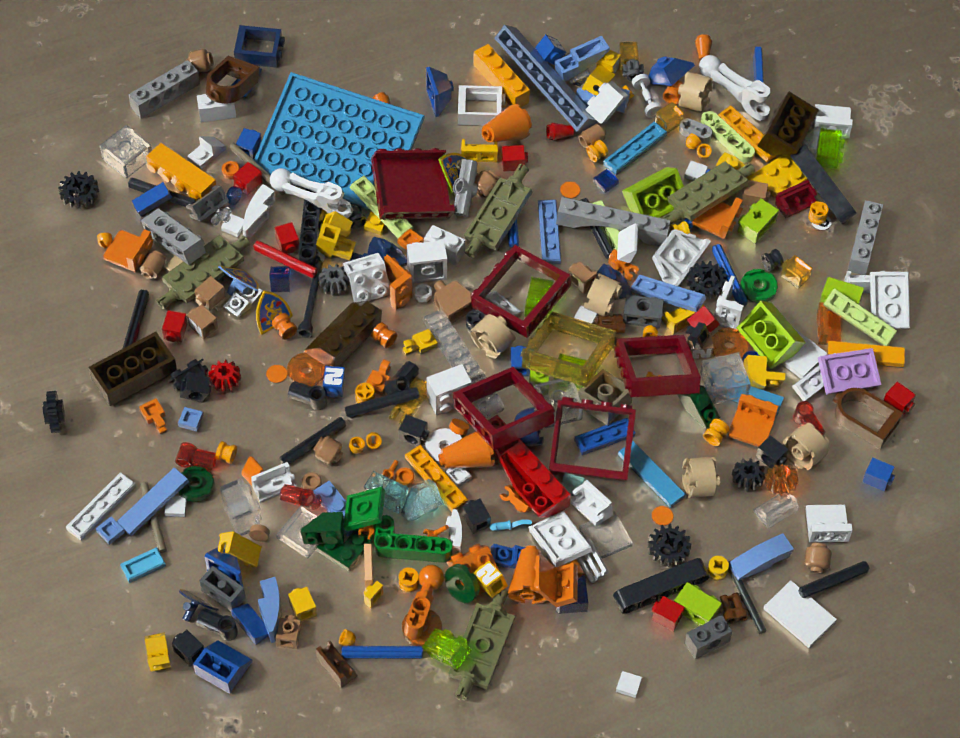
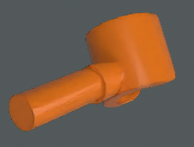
[380,460,399,485]
[423,525,449,537]

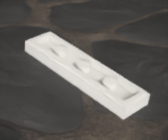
[66,472,136,541]

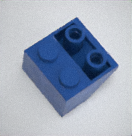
[193,640,253,694]

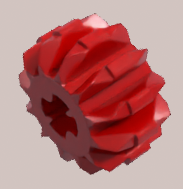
[208,359,241,393]

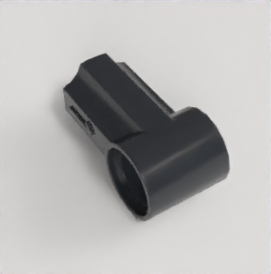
[384,361,419,395]
[288,381,327,410]
[196,608,238,641]

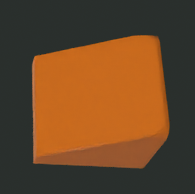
[242,456,264,485]

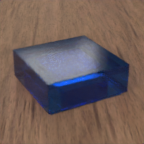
[593,169,619,193]

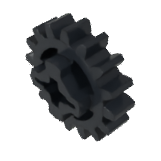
[58,171,99,208]
[686,261,727,299]
[42,390,65,433]
[647,524,691,567]

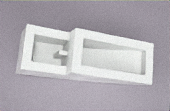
[242,184,276,240]

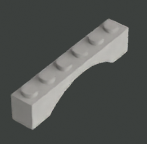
[556,197,670,247]

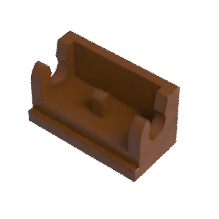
[316,641,358,688]

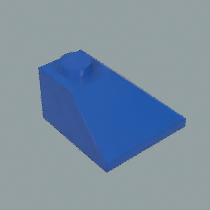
[648,57,695,86]
[426,67,454,117]
[204,547,243,587]

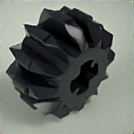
[732,458,766,492]

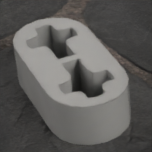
[679,118,712,143]

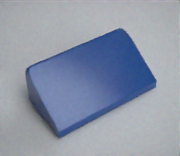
[132,182,173,216]
[231,603,268,645]

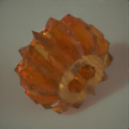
[765,463,799,496]

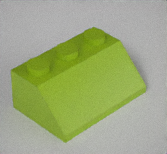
[622,167,684,218]
[736,301,806,368]

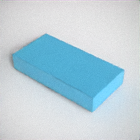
[120,547,166,583]

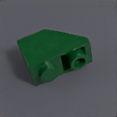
[677,385,721,428]
[300,512,345,545]

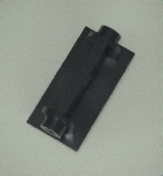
[168,358,209,391]

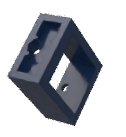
[234,25,285,68]

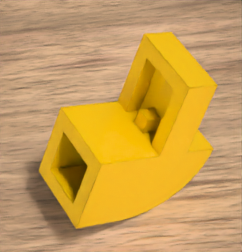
[316,222,356,261]
[743,355,785,390]
[145,632,171,671]

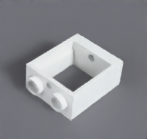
[458,85,505,126]

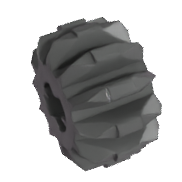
[319,263,350,296]

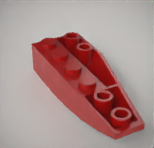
[488,415,571,518]

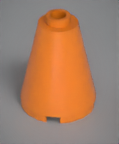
[482,104,532,142]
[438,431,495,468]
[508,545,547,604]

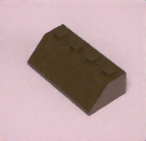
[757,91,819,156]
[304,301,382,367]

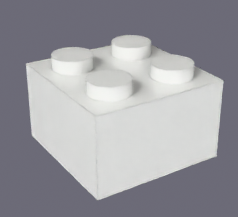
[407,240,447,284]
[427,364,472,415]

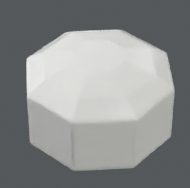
[415,284,432,302]

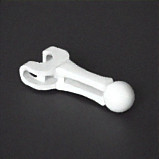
[699,55,770,121]
[270,168,353,218]

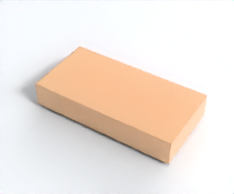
[364,544,374,588]

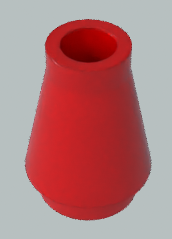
[546,123,574,140]

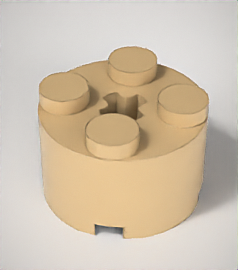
[678,71,713,112]
[584,273,623,316]
[470,314,516,358]
[783,423,830,470]
[682,457,720,498]

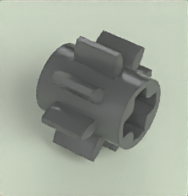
[622,59,644,81]

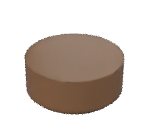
[302,472,322,493]
[249,524,270,542]

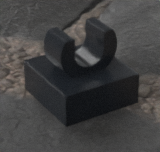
[685,322,710,350]

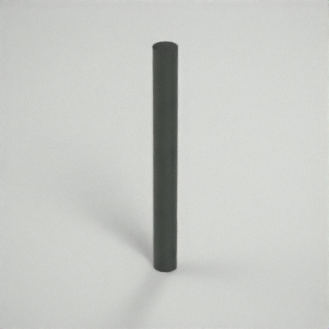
[728,561,766,634]

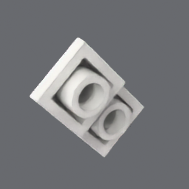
[223,286,263,318]
[446,509,462,555]

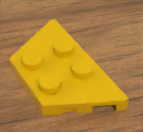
[747,154,808,197]

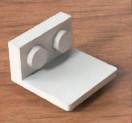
[813,104,853,138]
[343,253,390,302]
[714,275,744,332]
[805,505,852,542]

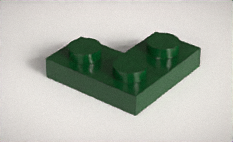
[316,529,372,571]

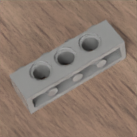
[128,60,200,119]
[848,200,883,275]
[141,208,206,265]

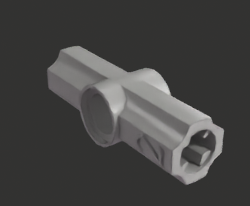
[453,159,478,217]

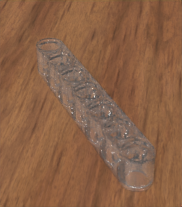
[423,309,504,418]

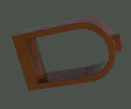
[206,56,260,104]
[832,388,903,449]

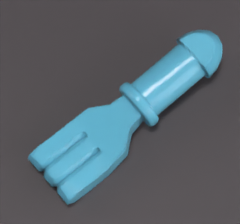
[490,519,532,531]

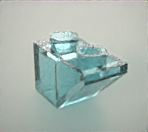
[364,471,409,514]
[401,479,443,521]

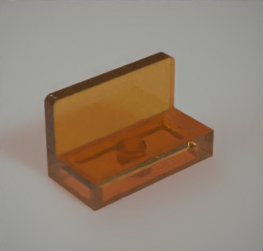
[817,302,841,345]

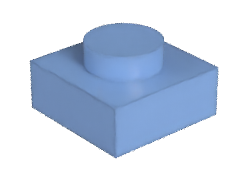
[178,407,203,432]
[96,516,125,545]

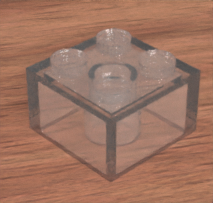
[99,124,152,179]
[700,352,751,404]
[534,376,583,429]
[220,478,262,536]

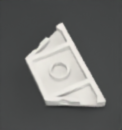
[652,229,711,286]

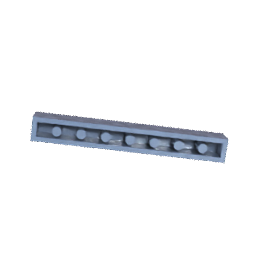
[494,25,598,133]

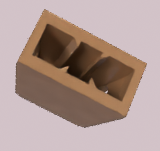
[433,280,475,326]

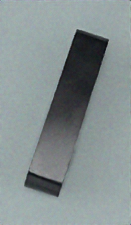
[790,144,857,224]
[299,188,322,267]
[613,558,710,614]

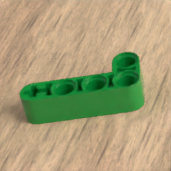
[374,515,452,563]

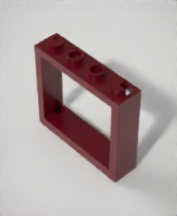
[471,245,571,338]
[613,334,701,397]
[453,367,555,450]
[549,397,636,480]

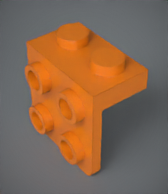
[692,197,743,239]
[103,229,153,272]
[384,255,413,310]
[728,394,778,447]
[447,544,498,594]
[534,554,578,607]

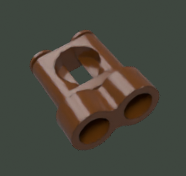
[595,314,626,334]
[720,592,749,624]

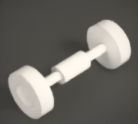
[632,74,663,118]

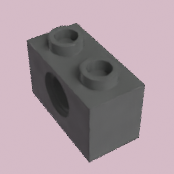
[623,295,664,328]
[199,566,246,611]
[685,615,732,659]

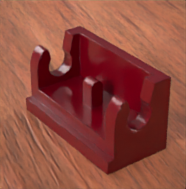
[775,180,817,219]

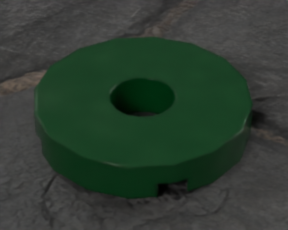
[177,466,215,502]
[444,564,480,603]

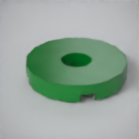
[740,269,778,303]

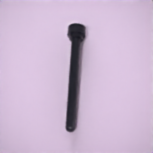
[297,260,323,338]

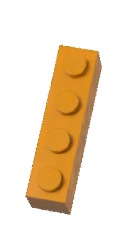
[473,44,530,108]
[146,143,216,201]

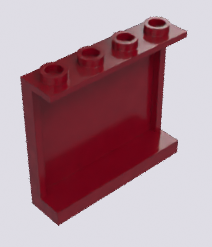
[371,148,455,220]

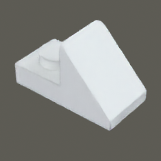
[187,136,227,170]

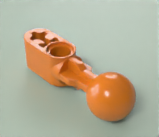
[404,565,444,639]

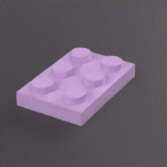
[818,348,881,395]

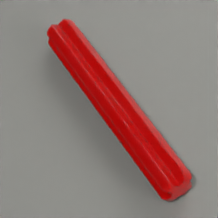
[253,240,318,278]

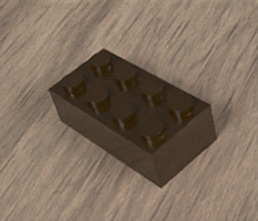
[89,332,177,406]

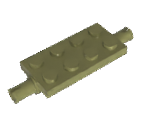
[661,161,755,226]
[464,164,533,258]
[156,235,250,309]
[449,589,515,700]

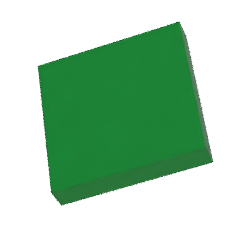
[343,487,385,531]

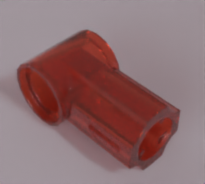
[793,401,825,435]
[175,442,216,470]
[280,484,322,510]

